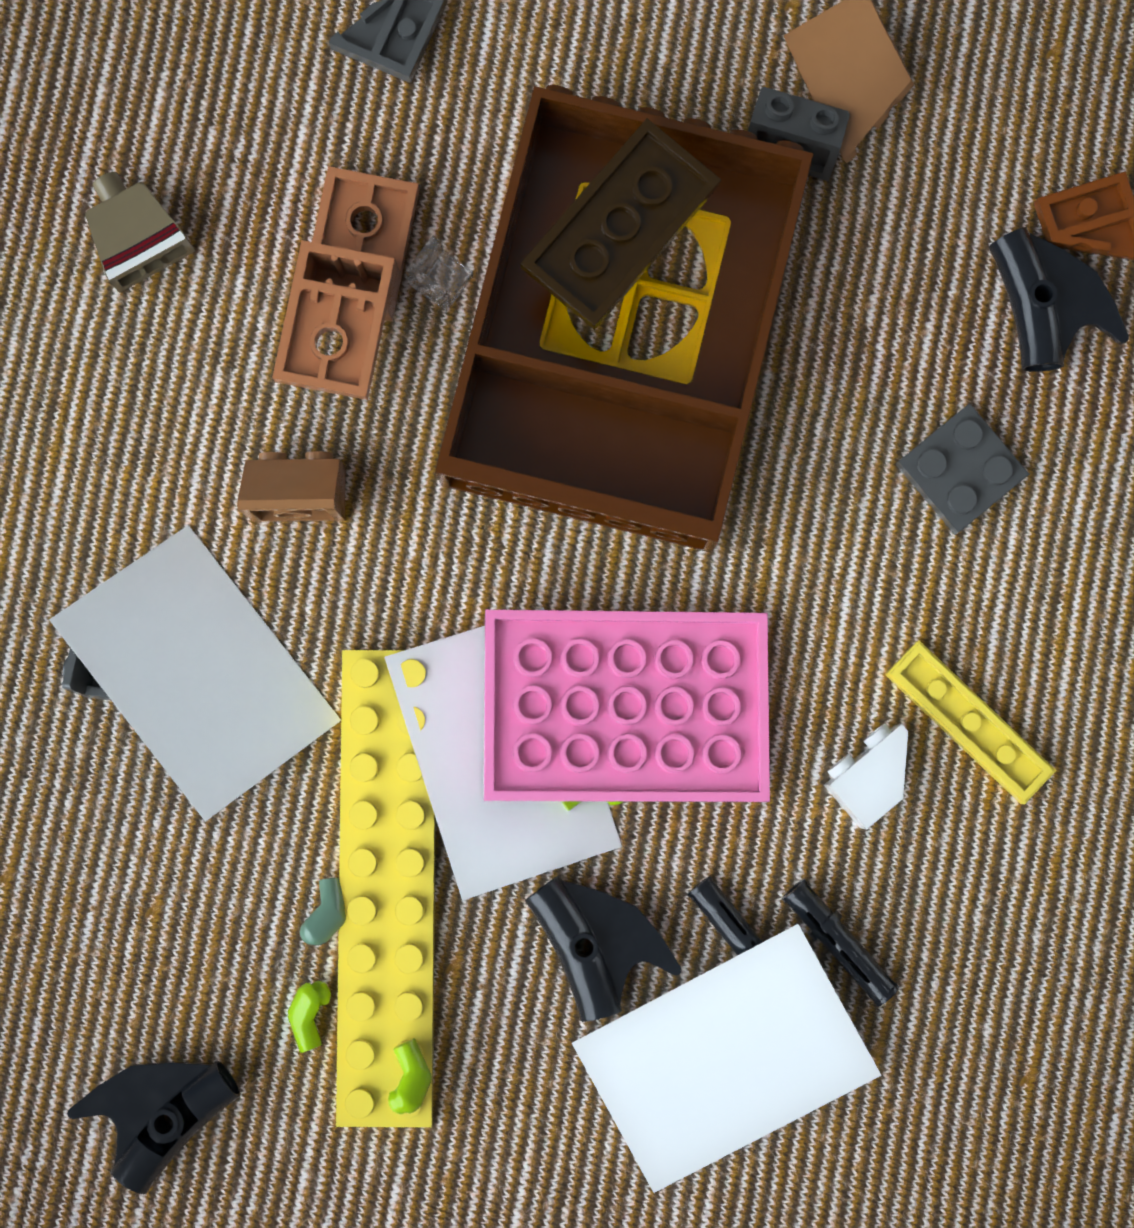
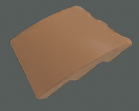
[783,0,914,163]

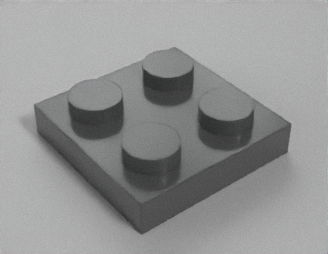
[896,403,1030,535]

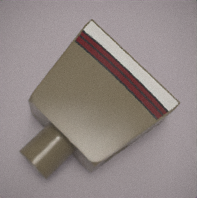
[85,172,196,293]

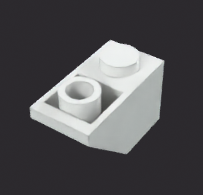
[824,723,908,830]

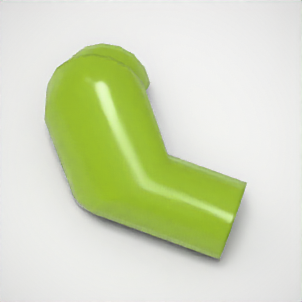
[288,981,331,1053]
[388,1039,431,1114]

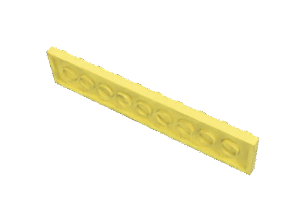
[336,650,436,1127]

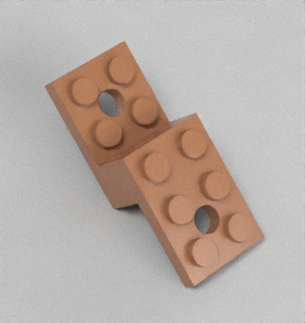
[272,166,420,400]

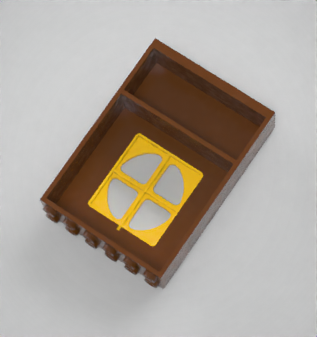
[435,85,813,553]

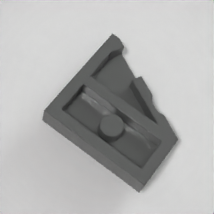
[329,0,447,83]

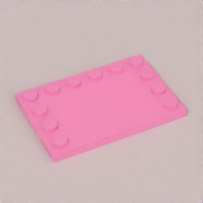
[484,610,770,802]

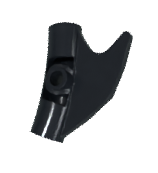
[989,227,1129,372]
[525,875,681,1022]
[67,1061,241,1194]

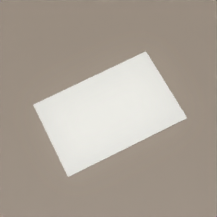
[49,525,341,822]
[384,607,622,901]
[572,924,882,1193]

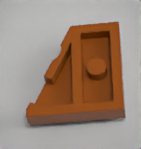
[1033,171,1134,260]

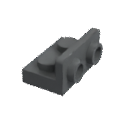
[748,87,850,181]

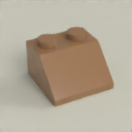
[237,451,345,522]

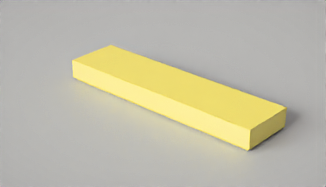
[884,640,1057,804]

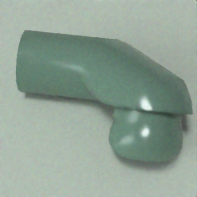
[300,878,346,946]

